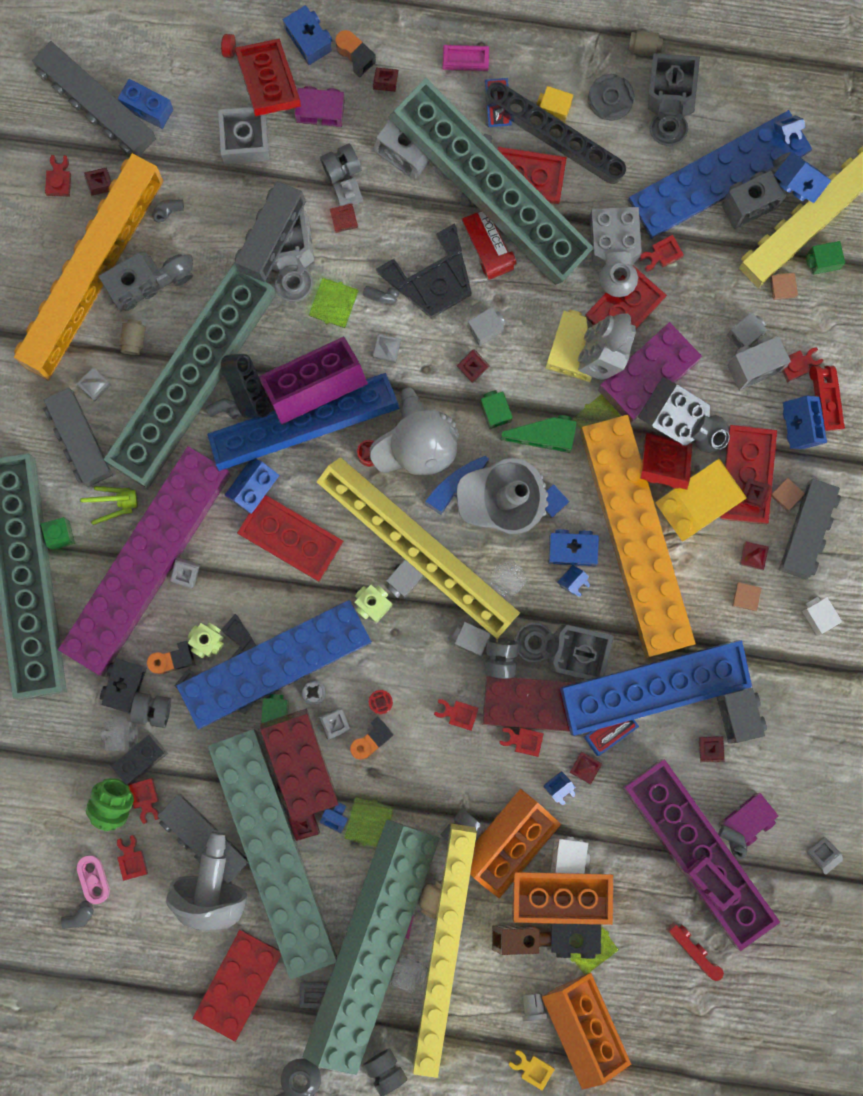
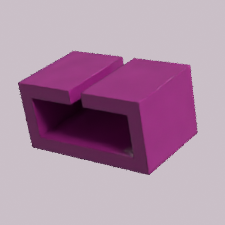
[295,86,345,127]
[719,793,779,847]
[685,855,742,912]

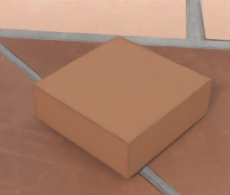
[770,273,798,300]
[771,478,805,512]
[732,582,762,611]

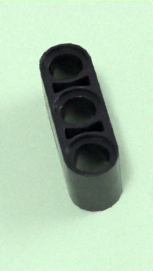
[221,354,270,418]

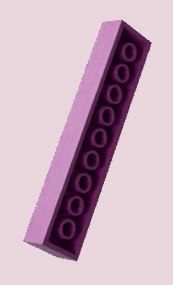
[58,446,231,677]

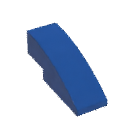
[425,456,489,515]

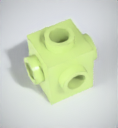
[355,585,393,624]
[188,623,224,658]

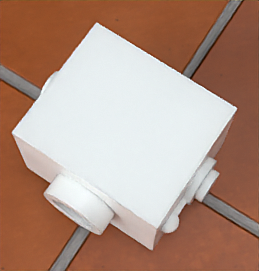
[550,836,590,874]

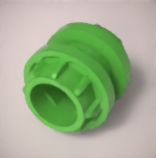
[86,778,134,831]

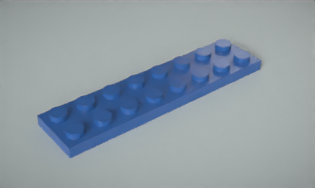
[628,110,812,239]
[207,373,400,471]
[176,600,372,730]
[560,640,752,736]

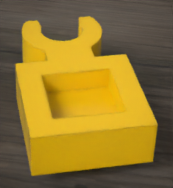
[508,1049,555,1091]

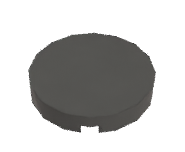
[588,74,635,121]

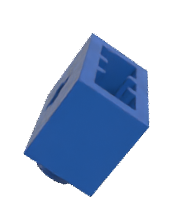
[282,5,333,65]
[118,79,174,129]
[774,152,832,203]
[782,396,827,449]
[224,459,280,514]
[548,529,599,567]

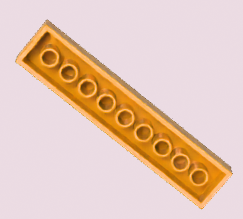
[14,153,164,381]
[580,415,696,659]

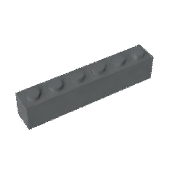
[32,41,156,157]

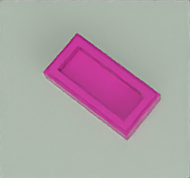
[443,45,489,71]

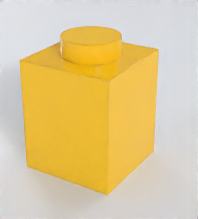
[536,86,574,123]

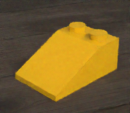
[655,459,747,542]

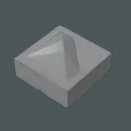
[373,334,401,363]
[77,367,111,401]
[170,557,200,588]
[318,707,351,739]

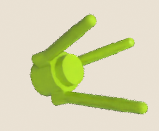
[80,486,138,525]

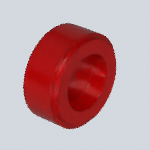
[221,34,236,58]

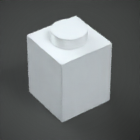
[802,597,842,636]

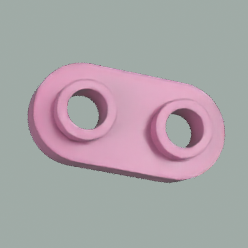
[77,855,110,904]

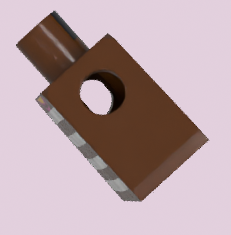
[492,925,551,955]

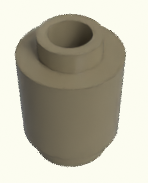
[629,31,663,56]
[119,319,146,355]

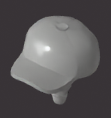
[370,387,459,475]
[457,458,548,535]
[166,830,247,931]

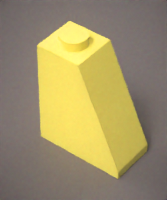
[545,310,592,382]

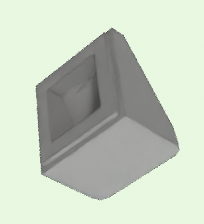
[807,837,843,875]

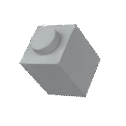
[467,307,505,347]
[727,312,767,349]
[386,560,423,599]
[452,622,491,657]

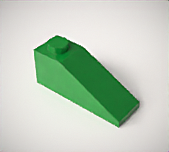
[501,415,577,453]

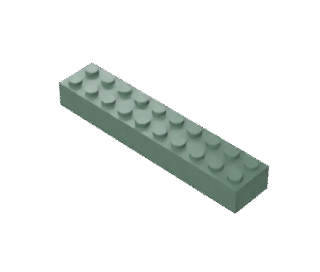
[388,77,594,285]
[104,263,276,489]
[0,453,67,700]
[208,729,337,980]
[302,819,440,1075]

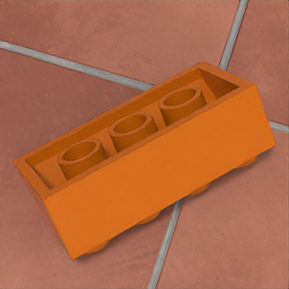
[470,789,561,899]
[512,872,613,925]
[542,972,631,1090]

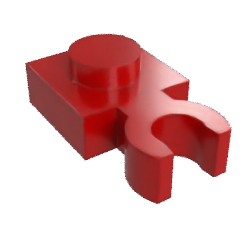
[45,155,71,197]
[639,235,684,272]
[782,347,823,383]
[434,699,479,731]
[499,728,544,757]
[128,778,160,824]
[117,835,148,881]

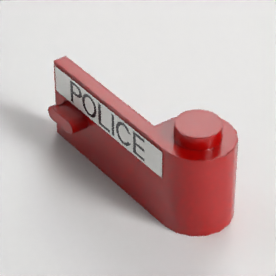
[461,211,517,280]

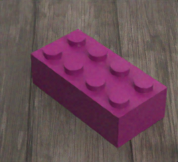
[598,322,702,424]
[259,336,368,424]

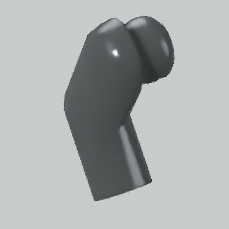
[152,199,184,223]
[363,286,399,304]

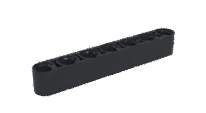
[485,82,626,184]

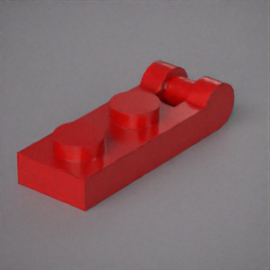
[809,365,845,431]
[666,923,724,981]

